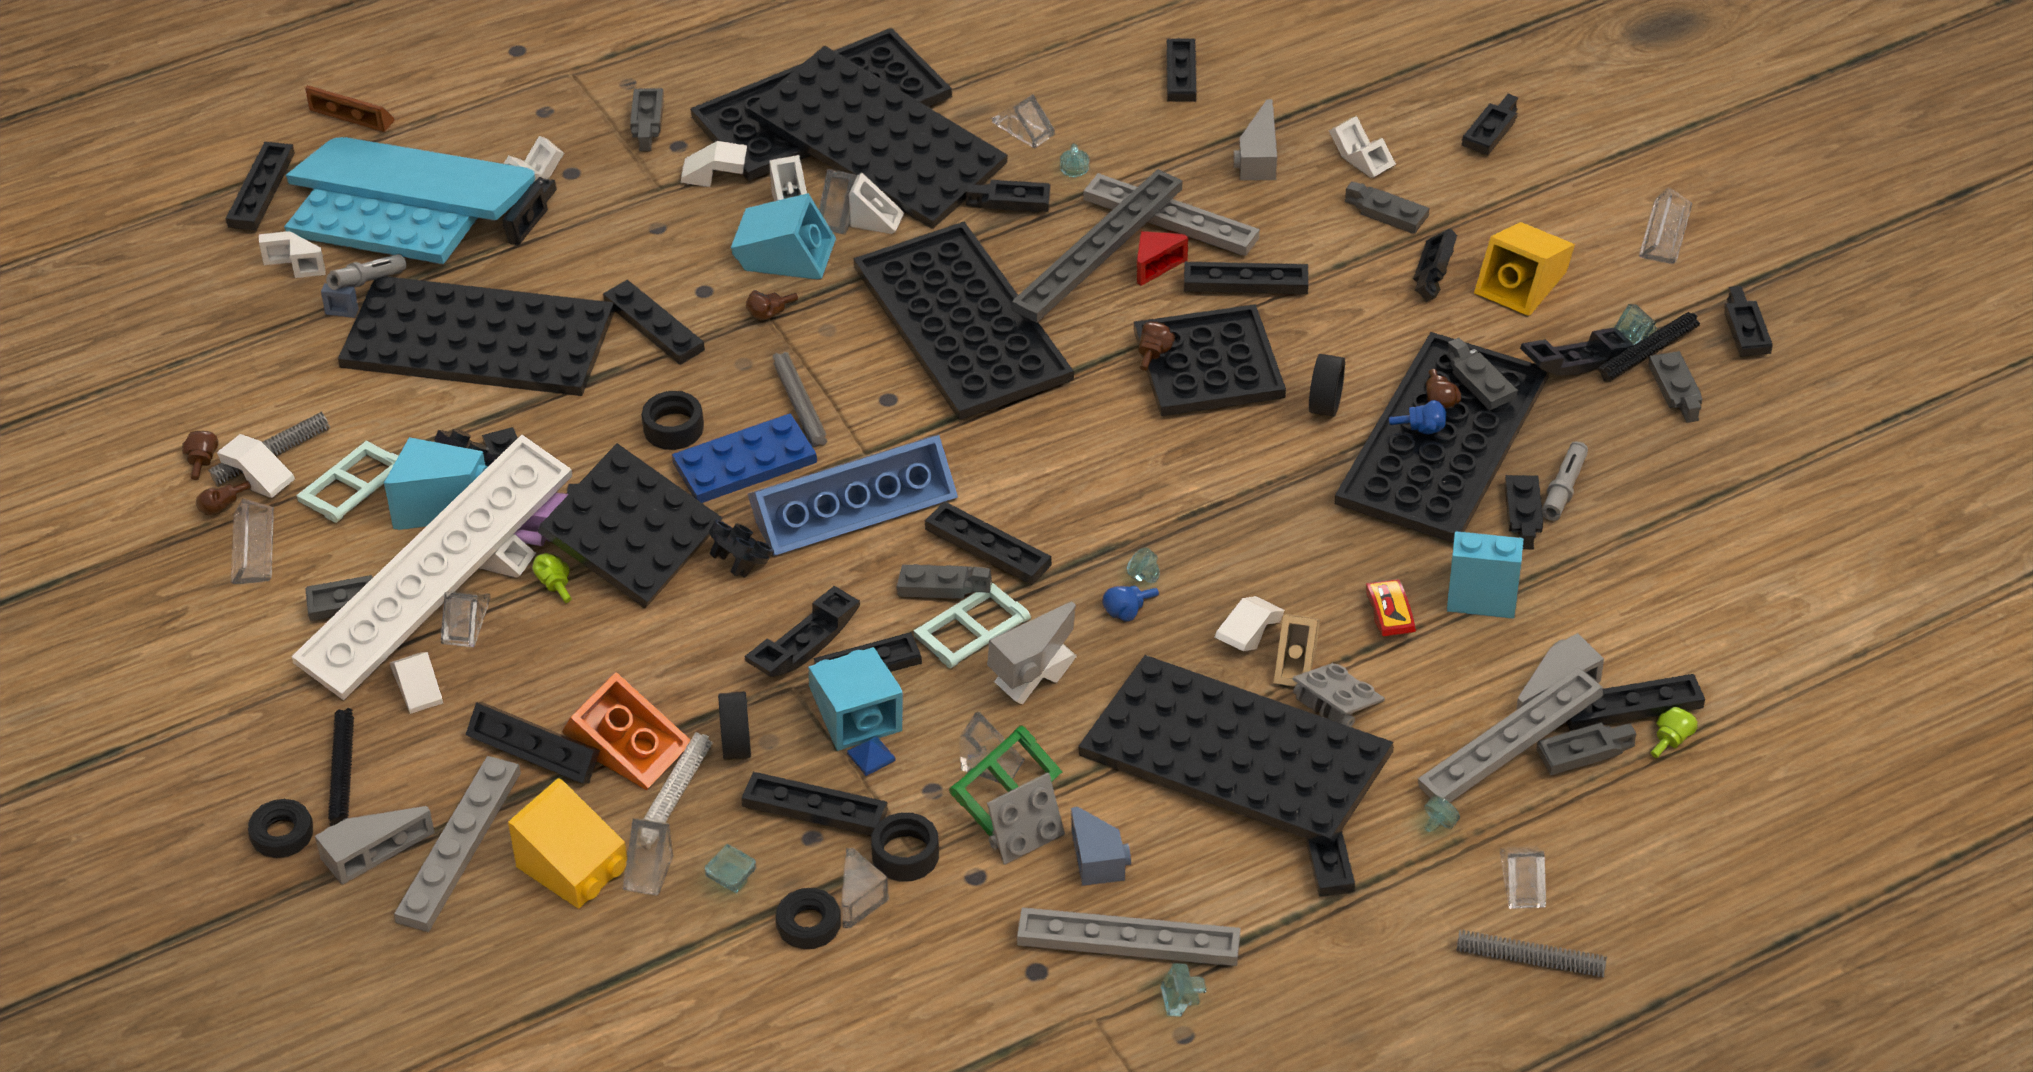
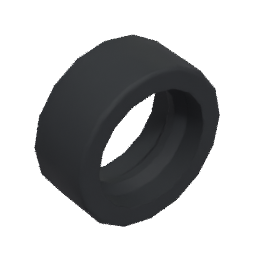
[1309,354,1345,417]
[641,391,704,450]
[718,691,751,760]
[871,812,939,882]

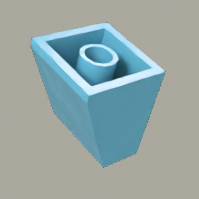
[731,193,836,279]
[384,437,488,530]
[1447,531,1523,618]
[808,647,903,751]

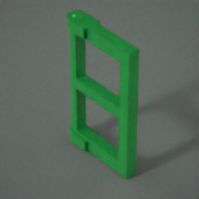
[949,725,1063,836]

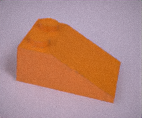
[562,672,690,790]

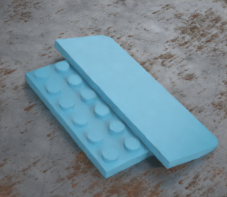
[284,137,535,264]

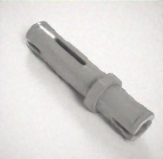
[326,254,406,290]
[1542,441,1588,521]

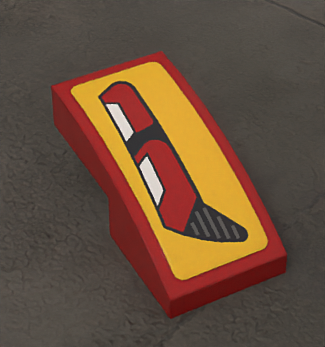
[1366,579,1416,636]

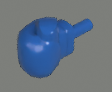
[1389,400,1446,434]
[1102,585,1159,622]

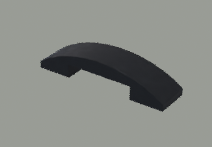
[1520,327,1634,375]
[745,586,860,677]

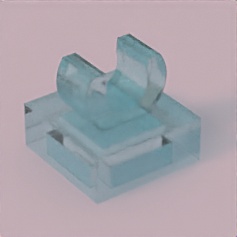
[1615,304,1657,345]
[705,844,757,893]
[1161,963,1207,1017]

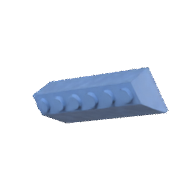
[748,435,958,556]

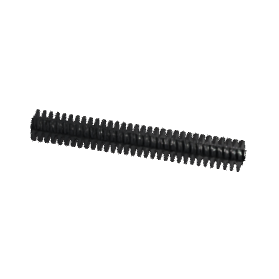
[1598,311,1700,382]
[328,708,354,826]

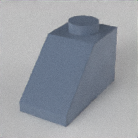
[1071,807,1131,886]

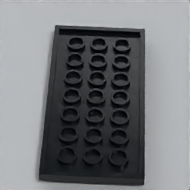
[690,27,952,181]
[748,45,1008,229]
[853,221,1074,420]
[338,276,615,396]
[1334,332,1549,543]
[1078,655,1393,848]

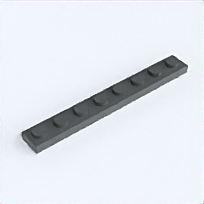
[1012,169,1182,323]

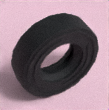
[248,799,313,858]
[776,888,841,949]

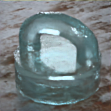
[1060,143,1090,177]
[1127,547,1160,583]
[1424,796,1460,832]

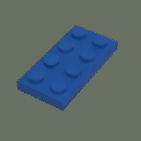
[672,413,817,503]

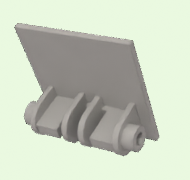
[1292,663,1385,727]
[987,773,1065,864]

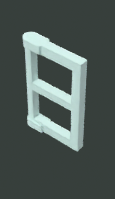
[296,441,398,523]
[914,583,1031,669]

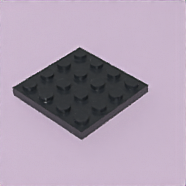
[1134,304,1286,416]
[538,443,723,608]

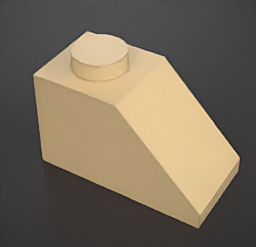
[1273,614,1321,686]

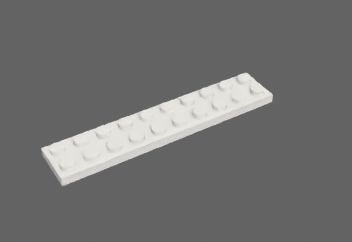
[292,435,572,701]

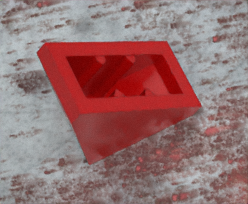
[1137,231,1188,286]

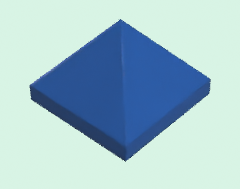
[847,736,896,776]

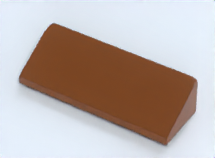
[305,85,394,132]

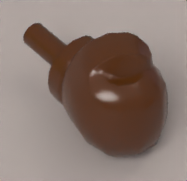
[746,290,798,321]
[1138,322,1175,371]
[1426,369,1461,410]
[182,431,219,480]
[196,481,251,515]

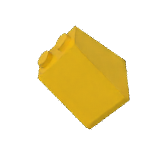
[1474,222,1575,316]
[508,778,628,909]

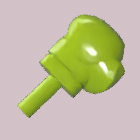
[532,553,572,603]
[1651,707,1698,758]

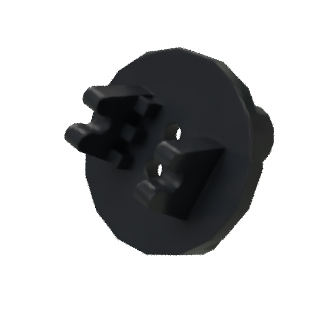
[709,520,774,578]

